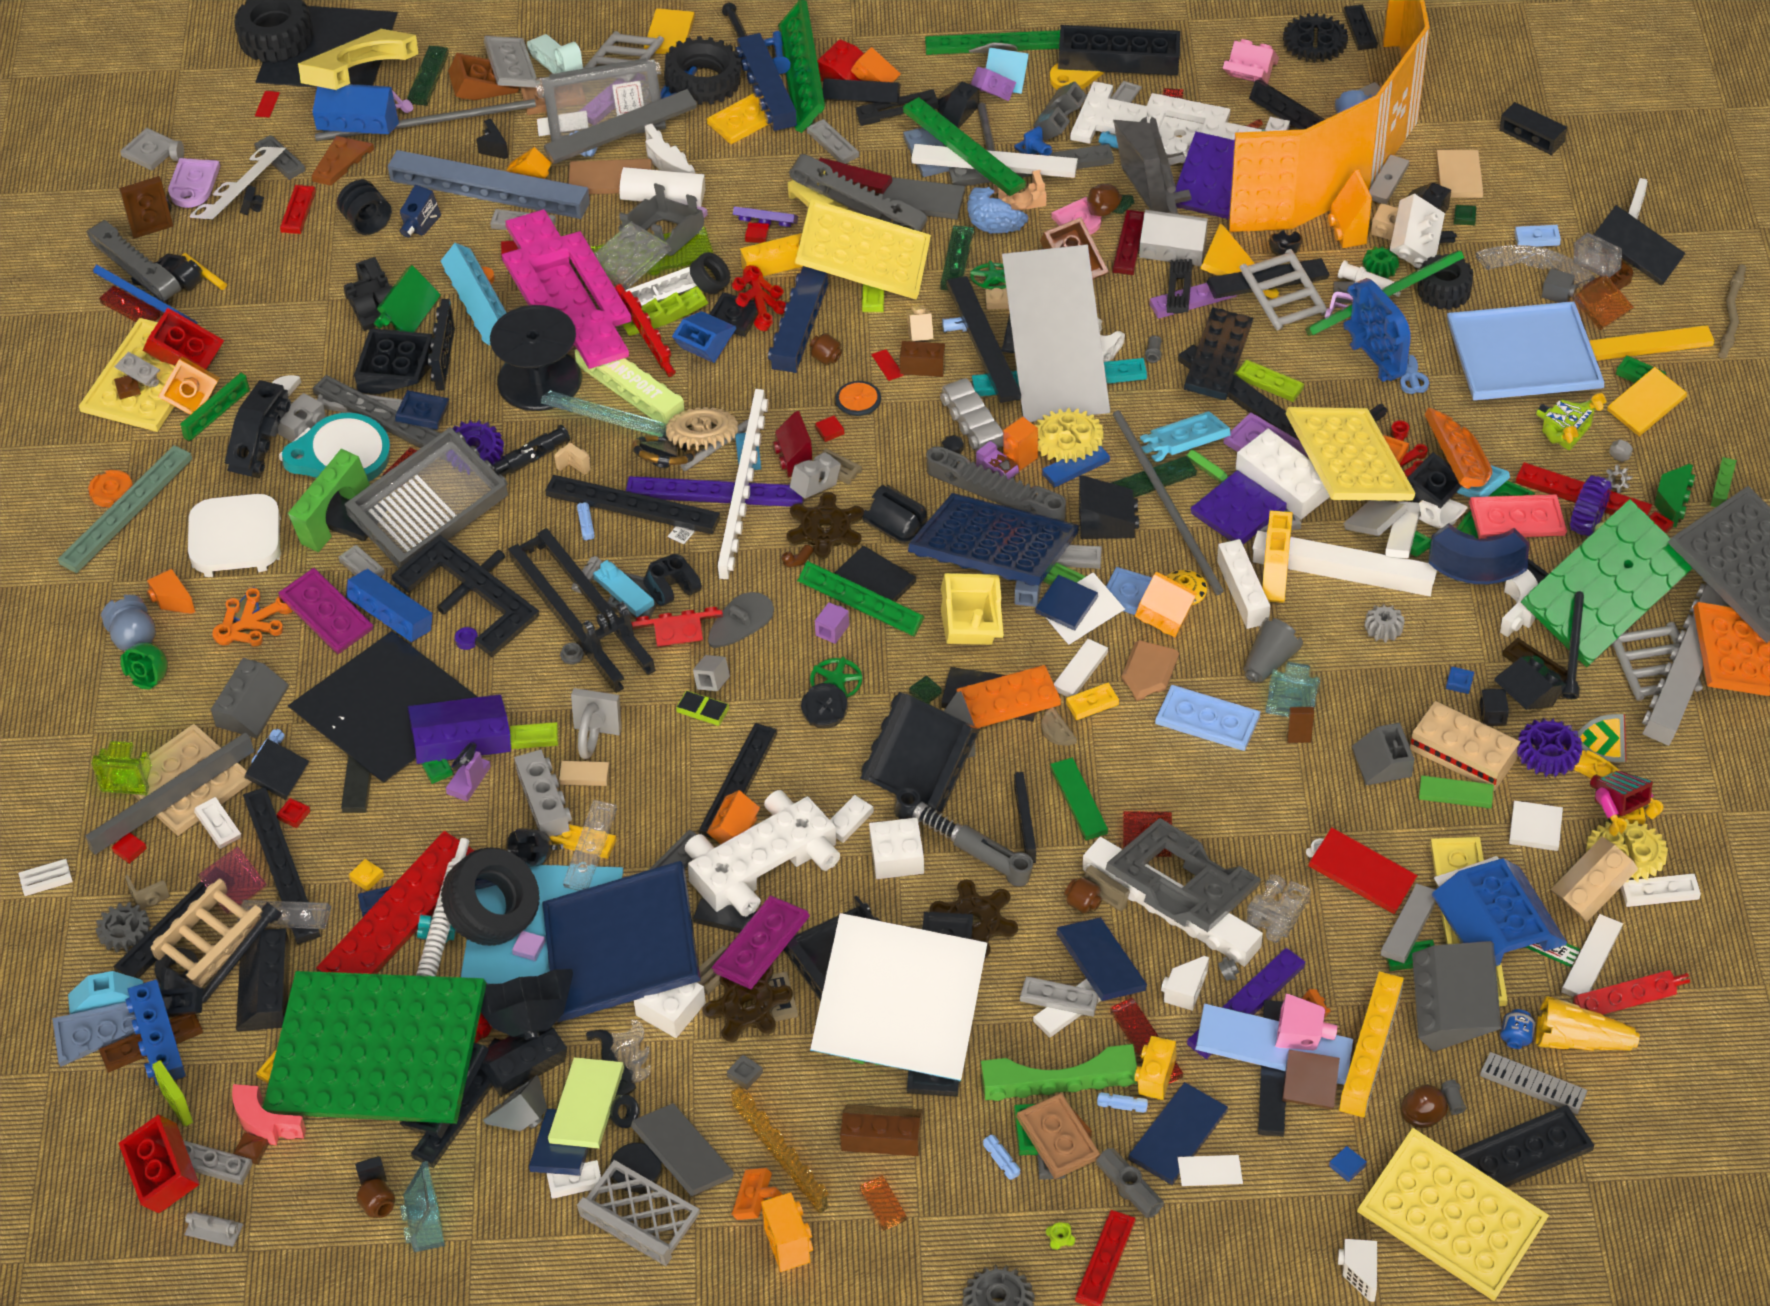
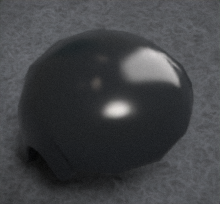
[1268,230,1303,256]

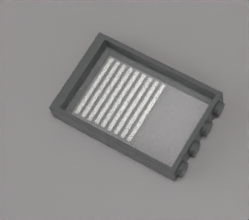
[345,427,508,569]

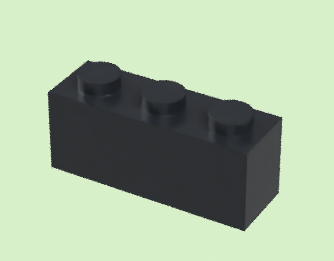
[1499,102,1567,155]

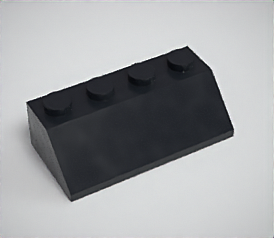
[236,928,291,1031]

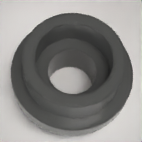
[560,643,584,664]
[1218,957,1239,981]

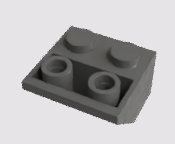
[1352,723,1414,786]

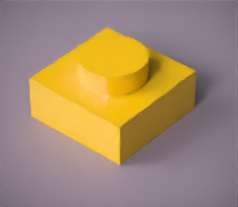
[349,859,384,891]

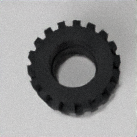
[1417,254,1474,310]

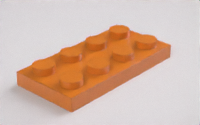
[956,665,1061,728]

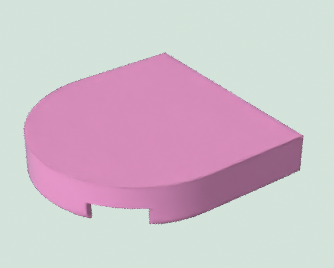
[1052,197,1101,235]

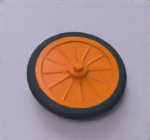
[835,381,881,416]

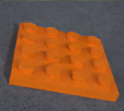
[1693,602,1770,696]

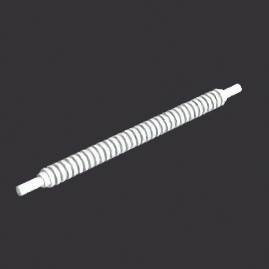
[416,838,470,976]

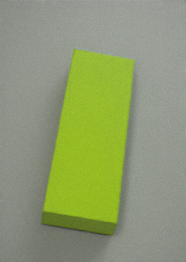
[1236,359,1304,402]

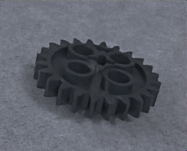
[1283,13,1348,63]

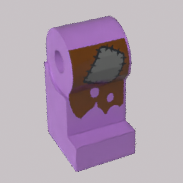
[976,441,1019,480]

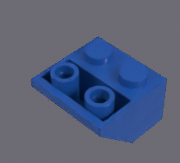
[672,311,736,363]

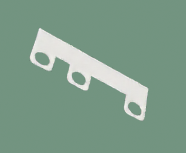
[190,147,286,219]

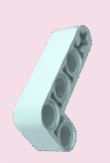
[527,34,583,74]

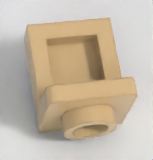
[555,443,591,475]

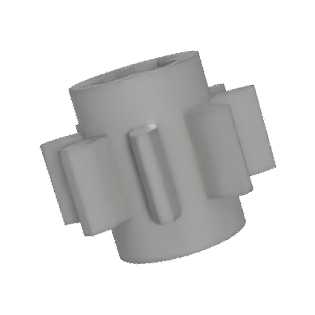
[1606,464,1633,493]

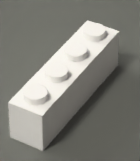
[1217,539,1270,629]

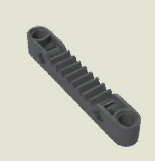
[789,154,928,232]
[86,220,181,302]
[926,446,1066,521]

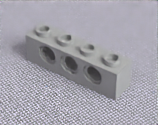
[514,749,572,837]

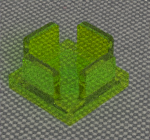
[91,741,152,795]

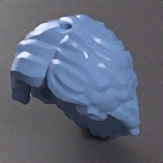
[967,187,1029,234]

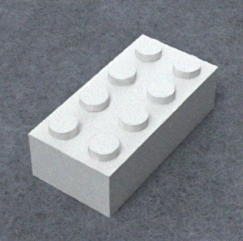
[1236,428,1330,519]

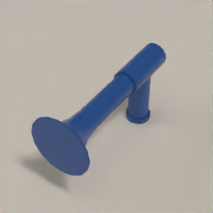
[764,31,791,74]

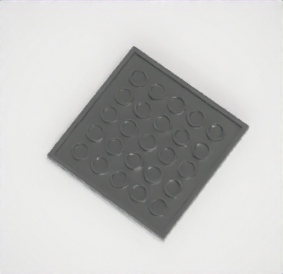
[1668,486,1770,643]

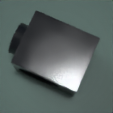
[1479,689,1509,726]

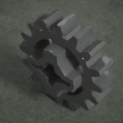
[95,902,151,953]

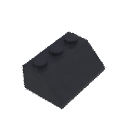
[480,1027,567,1097]

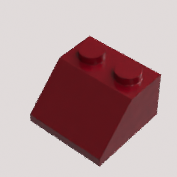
[772,411,813,478]

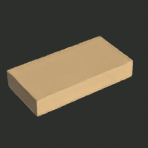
[559,761,610,786]

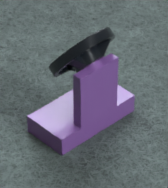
[446,741,491,802]

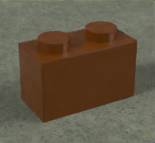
[900,341,945,377]

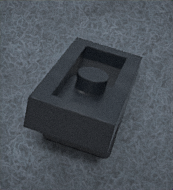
[476,118,509,159]

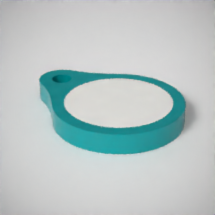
[282,413,390,481]

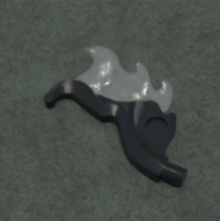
[586,1019,651,1119]

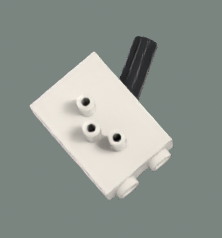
[1390,194,1457,269]

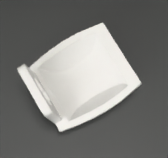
[1419,499,1468,529]

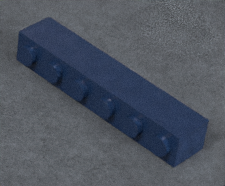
[735,33,797,131]
[768,266,829,373]

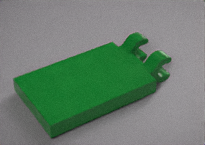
[374,265,441,332]

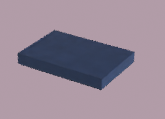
[529,1109,589,1176]

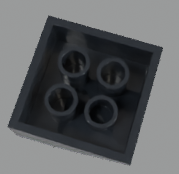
[354,328,433,394]

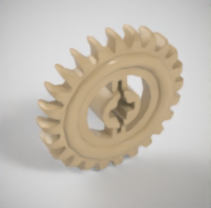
[666,407,738,451]

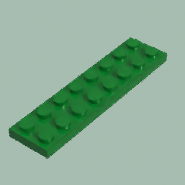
[778,0,825,133]

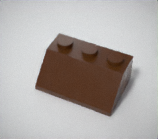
[840,1104,923,1156]

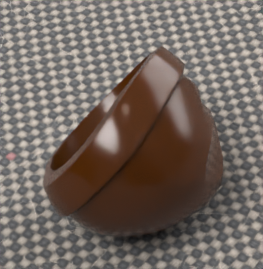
[1400,1084,1448,1128]

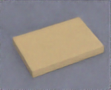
[1436,150,1483,198]

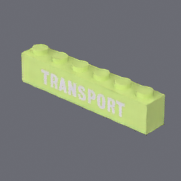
[575,349,684,428]

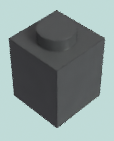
[1541,269,1577,303]

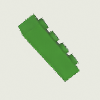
[1711,457,1737,507]

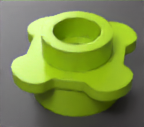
[1046,1222,1075,1250]

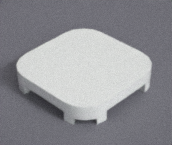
[188,494,281,577]

